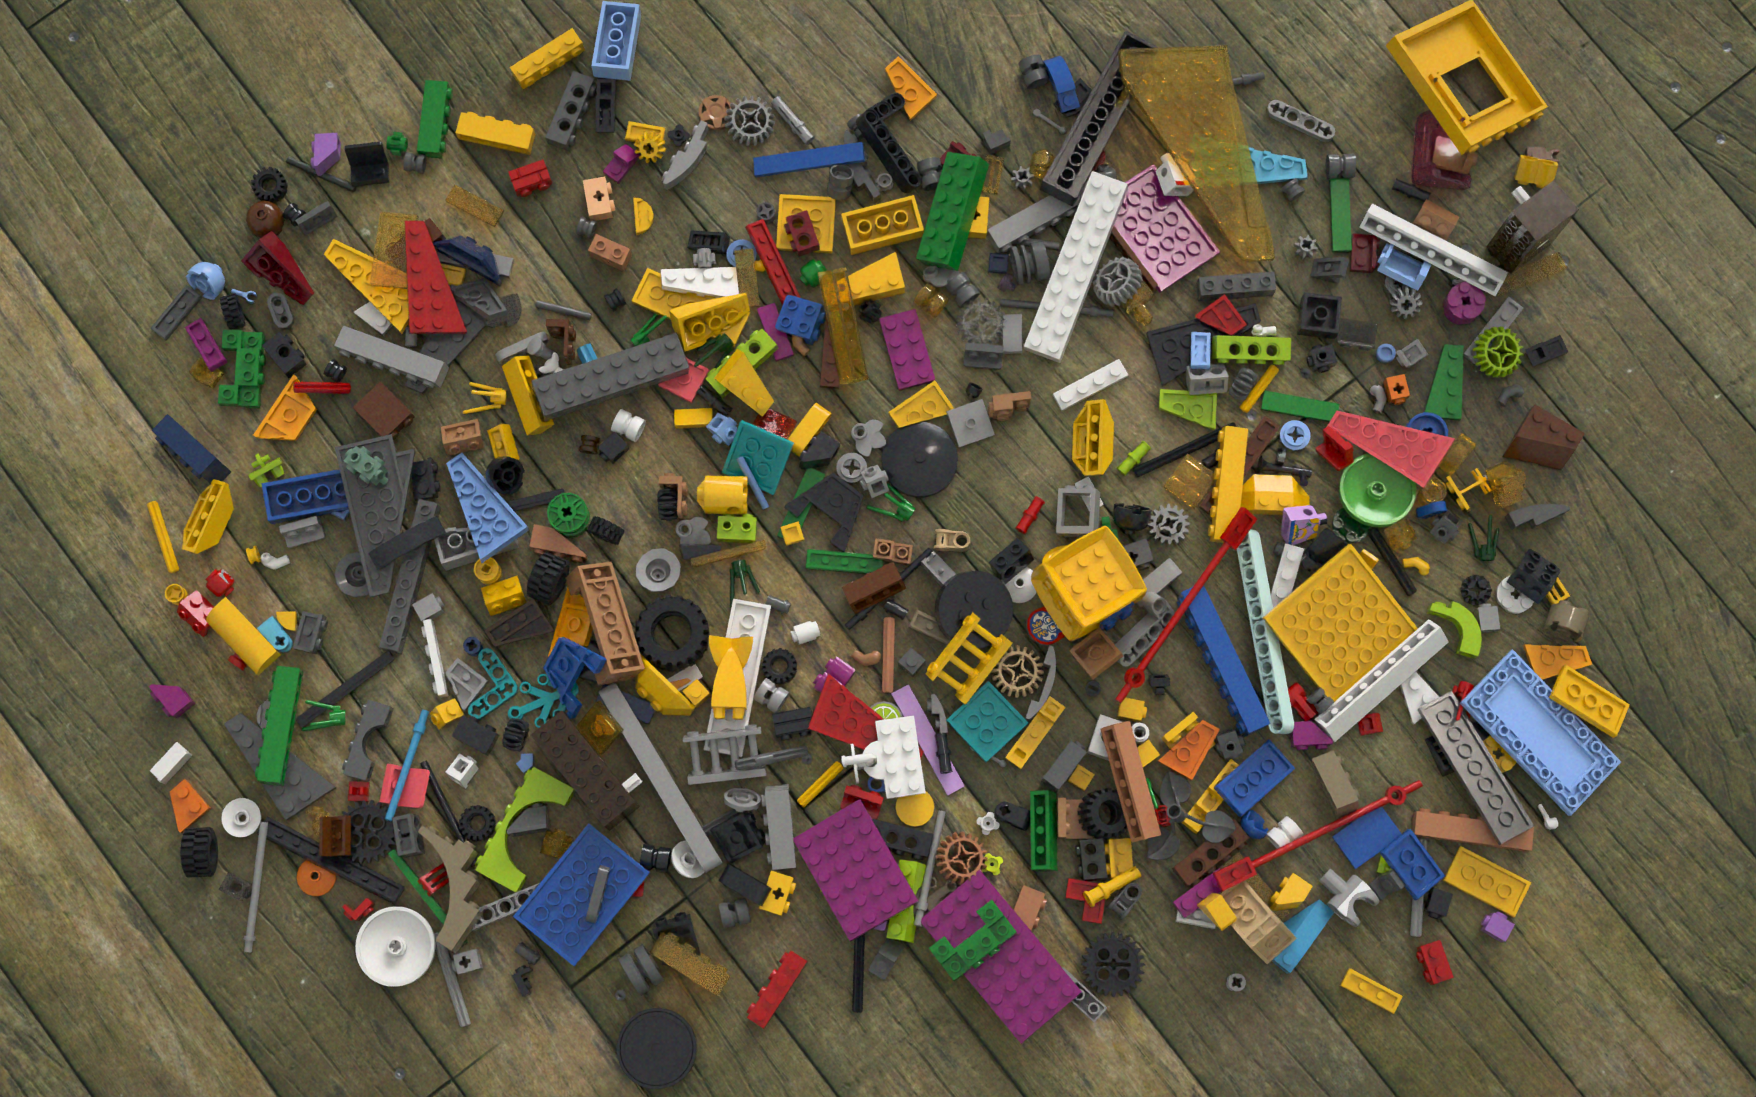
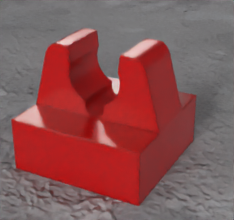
[348,781,370,802]

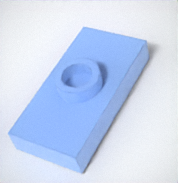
[1190,332,1211,370]

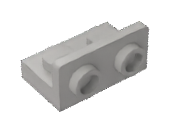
[279,516,325,548]

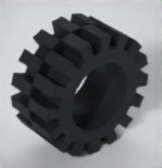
[251,167,288,203]
[220,293,246,330]
[587,516,625,545]
[762,648,797,684]
[459,805,496,841]

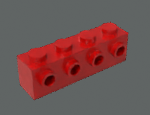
[747,950,808,1029]

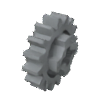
[1148,504,1190,546]

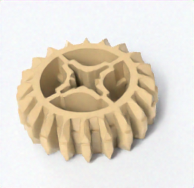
[991,645,1044,698]

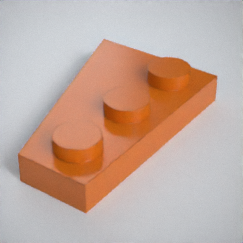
[1157,720,1220,781]

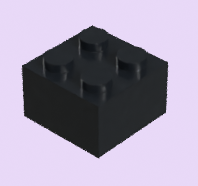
[1297,292,1342,339]

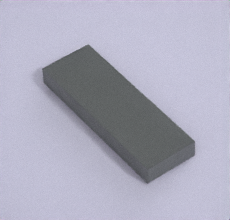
[150,285,203,341]

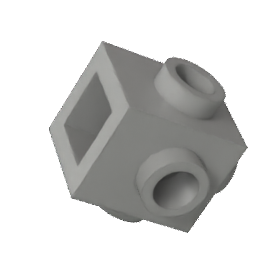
[860,465,889,498]

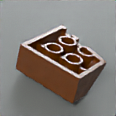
[1502,405,1585,470]

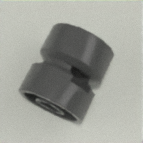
[1018,55,1049,89]
[1326,153,1356,179]
[917,157,942,191]
[827,164,854,200]
[945,272,980,308]
[719,898,751,929]

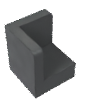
[982,130,1011,155]

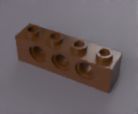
[1171,819,1249,887]

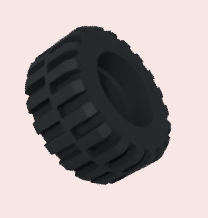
[635,595,710,671]

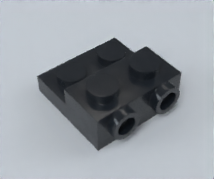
[710,811,766,863]
[652,912,701,965]

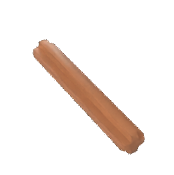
[882,617,895,693]

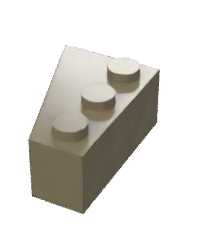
[1311,750,1360,820]

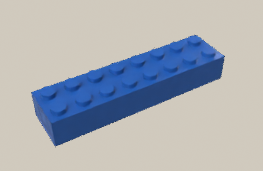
[1176,586,1271,737]

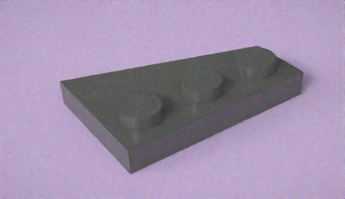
[450,278,507,321]

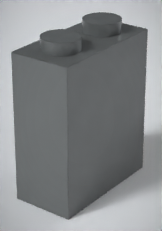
[1041,741,1087,793]

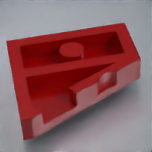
[1195,294,1247,336]

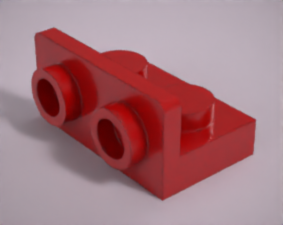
[1416,940,1454,985]

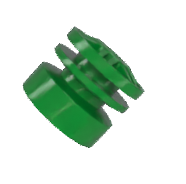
[547,493,591,538]

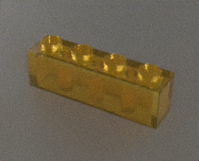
[650,932,731,996]

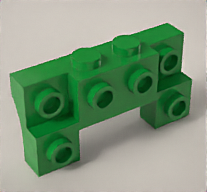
[218,330,266,409]
[929,900,1017,982]

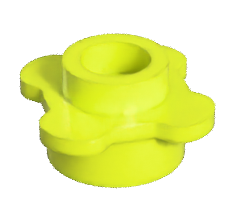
[982,853,1003,875]

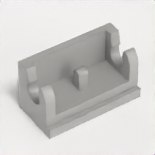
[921,551,956,587]

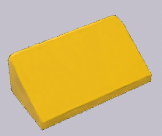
[674,408,713,429]
[487,424,519,460]

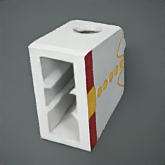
[1156,153,1200,196]

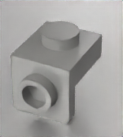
[1396,339,1429,368]

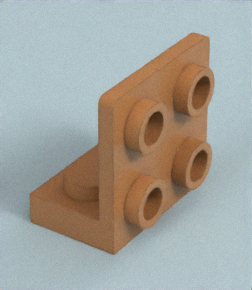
[1057,798,1095,839]

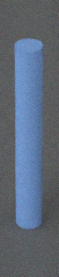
[736,456,769,510]

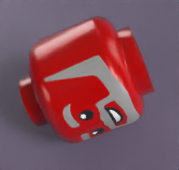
[205,569,235,597]

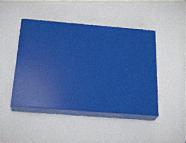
[1332,807,1401,869]
[1380,829,1445,900]

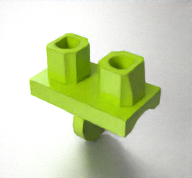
[248,453,284,487]

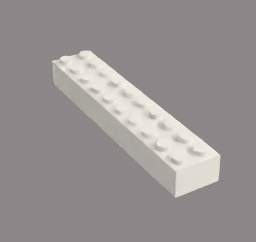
[1024,171,1128,363]

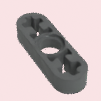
[586,865,610,924]

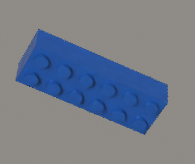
[261,469,349,524]

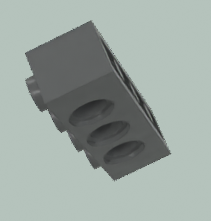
[545,71,597,151]
[1196,272,1276,302]

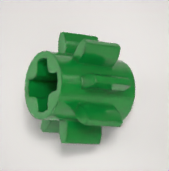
[386,132,408,156]

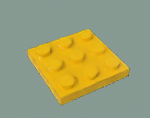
[776,194,836,253]

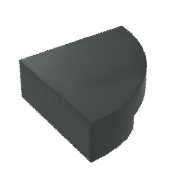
[1275,447,1286,465]

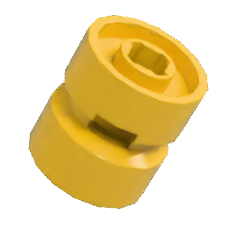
[474,557,502,585]

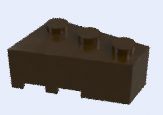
[484,599,555,647]

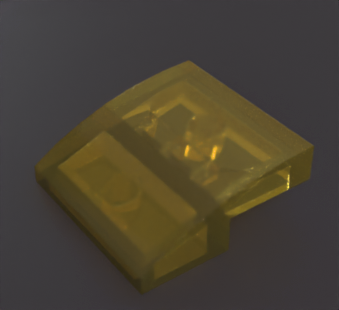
[1164,454,1216,509]

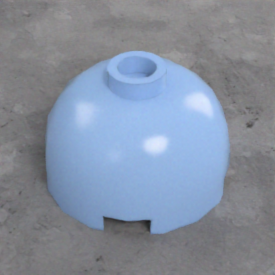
[186,262,225,300]

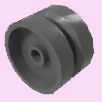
[619,944,665,996]

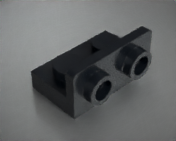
[411,457,441,501]

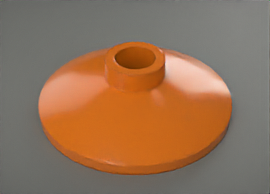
[297,860,336,896]

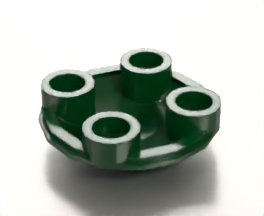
[1332,508,1371,543]

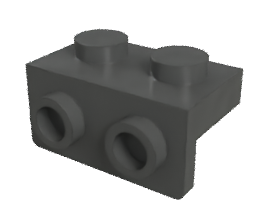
[293,611,328,654]

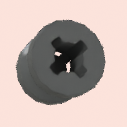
[1281,178,1305,202]
[756,202,776,225]
[576,217,597,239]

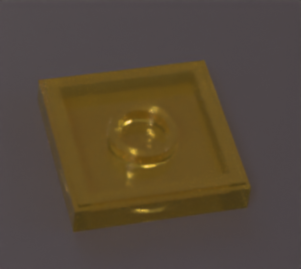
[576,701,624,755]

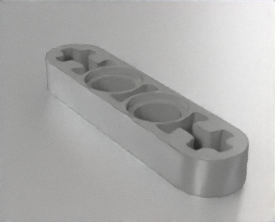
[1266,100,1335,142]

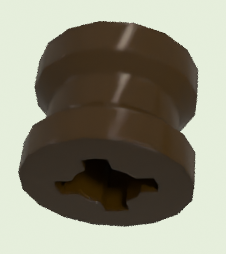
[579,435,600,455]

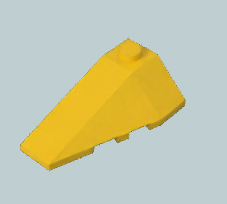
[669,293,750,352]

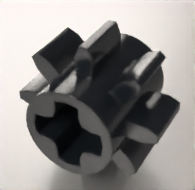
[859,299,882,324]

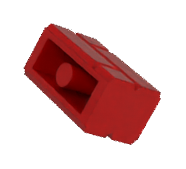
[508,159,553,197]

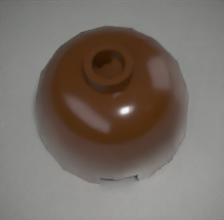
[246,201,285,238]

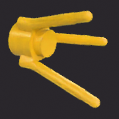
[463,382,507,414]

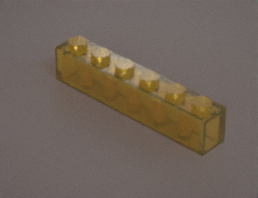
[818,267,869,385]

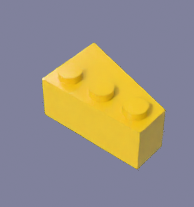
[714,348,774,417]

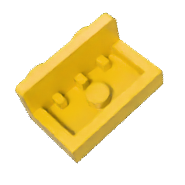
[481,575,527,616]

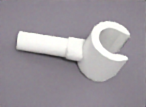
[1537,804,1558,830]

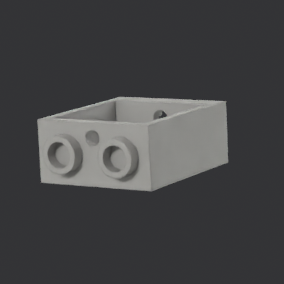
[1056,485,1100,537]

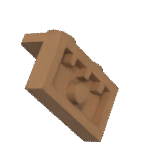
[441,419,484,456]

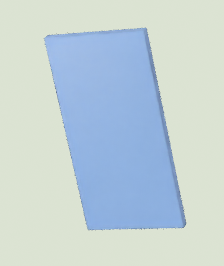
[1460,649,1621,816]

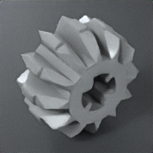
[1389,286,1423,319]

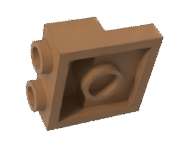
[988,391,1031,421]
[1070,627,1123,680]

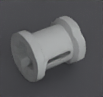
[1226,973,1246,992]

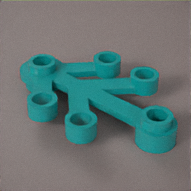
[508,674,579,728]

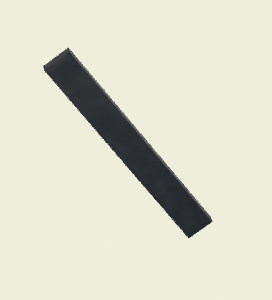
[257,816,405,905]

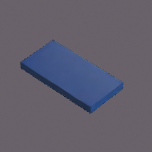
[1214,739,1295,817]

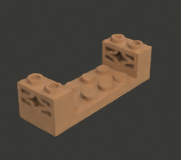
[565,562,645,685]

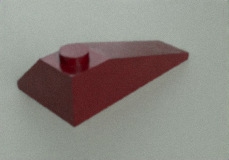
[241,231,314,305]

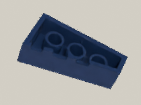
[152,414,231,484]

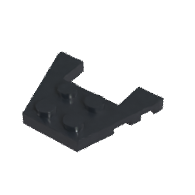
[784,473,864,552]

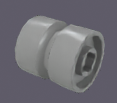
[753,678,789,713]

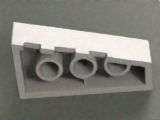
[434,526,519,571]
[761,784,796,870]

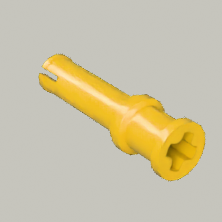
[1083,866,1141,907]

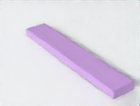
[891,685,965,796]

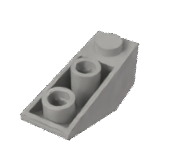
[1062,967,1107,1022]

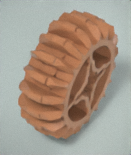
[935,832,988,885]

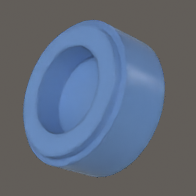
[1376,344,1396,363]

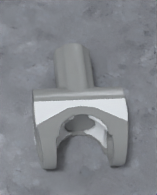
[1319,868,1380,927]

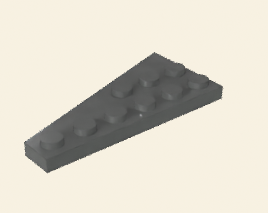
[224,713,336,820]

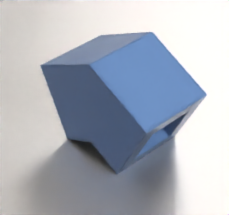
[516,753,534,774]

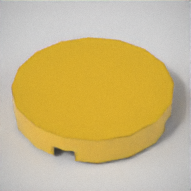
[895,791,934,827]

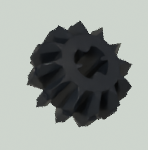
[657,488,678,521]
[502,718,529,752]

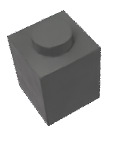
[898,648,926,678]

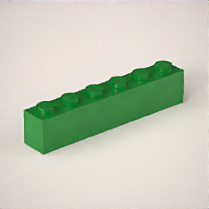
[255,666,303,786]

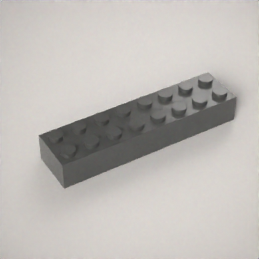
[531,333,690,422]

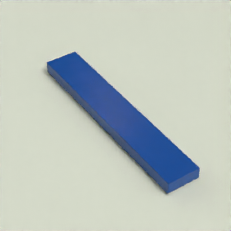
[753,142,865,177]

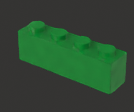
[417,80,453,159]
[1030,790,1058,872]

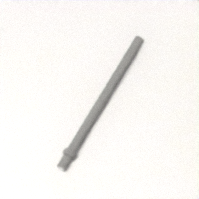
[243,822,268,952]

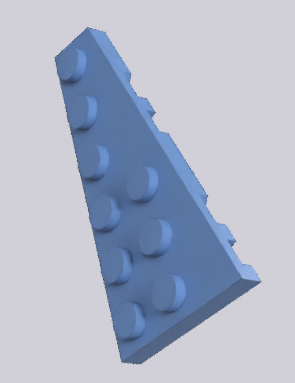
[446,453,529,563]

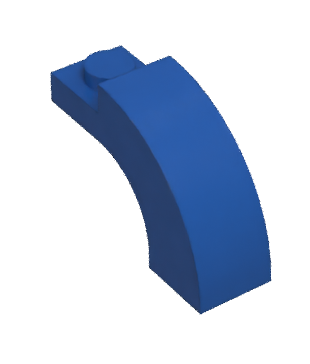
[1043,56,1080,113]

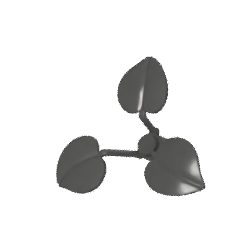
[1147,771,1236,860]

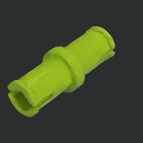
[1117,441,1151,476]

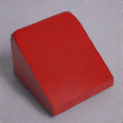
[1358,713,1383,736]

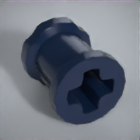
[463,637,483,657]

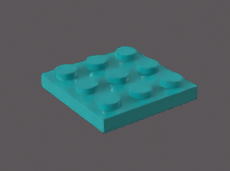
[722,420,794,495]
[946,681,1028,763]

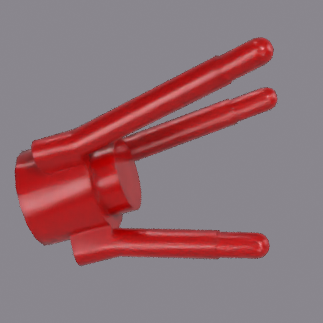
[1452,681,1475,721]

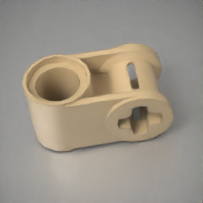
[933,529,971,552]

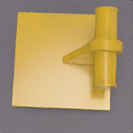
[1445,468,1492,512]

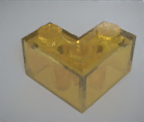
[1485,461,1526,508]

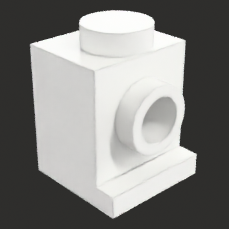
[446,754,479,789]

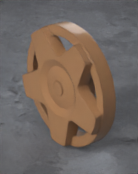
[699,95,731,130]

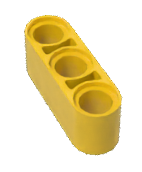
[788,403,832,457]

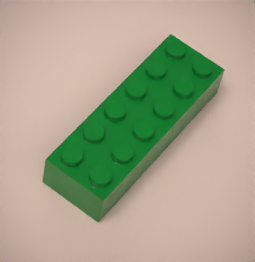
[916,152,989,271]

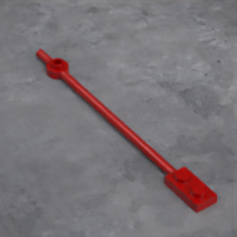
[1115,507,1257,704]
[1213,780,1423,891]

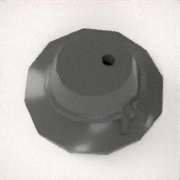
[335,552,369,597]

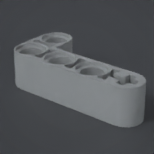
[1115,592,1175,666]

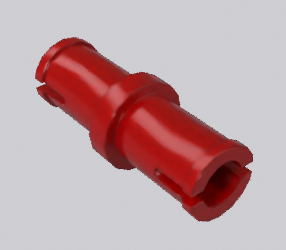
[1015,496,1045,535]

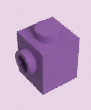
[1480,912,1515,942]

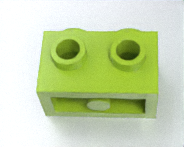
[717,514,757,544]

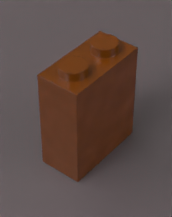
[353,381,415,440]

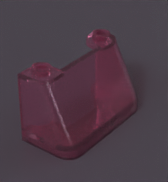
[1411,110,1471,190]

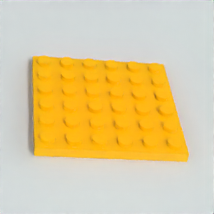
[1263,544,1418,702]

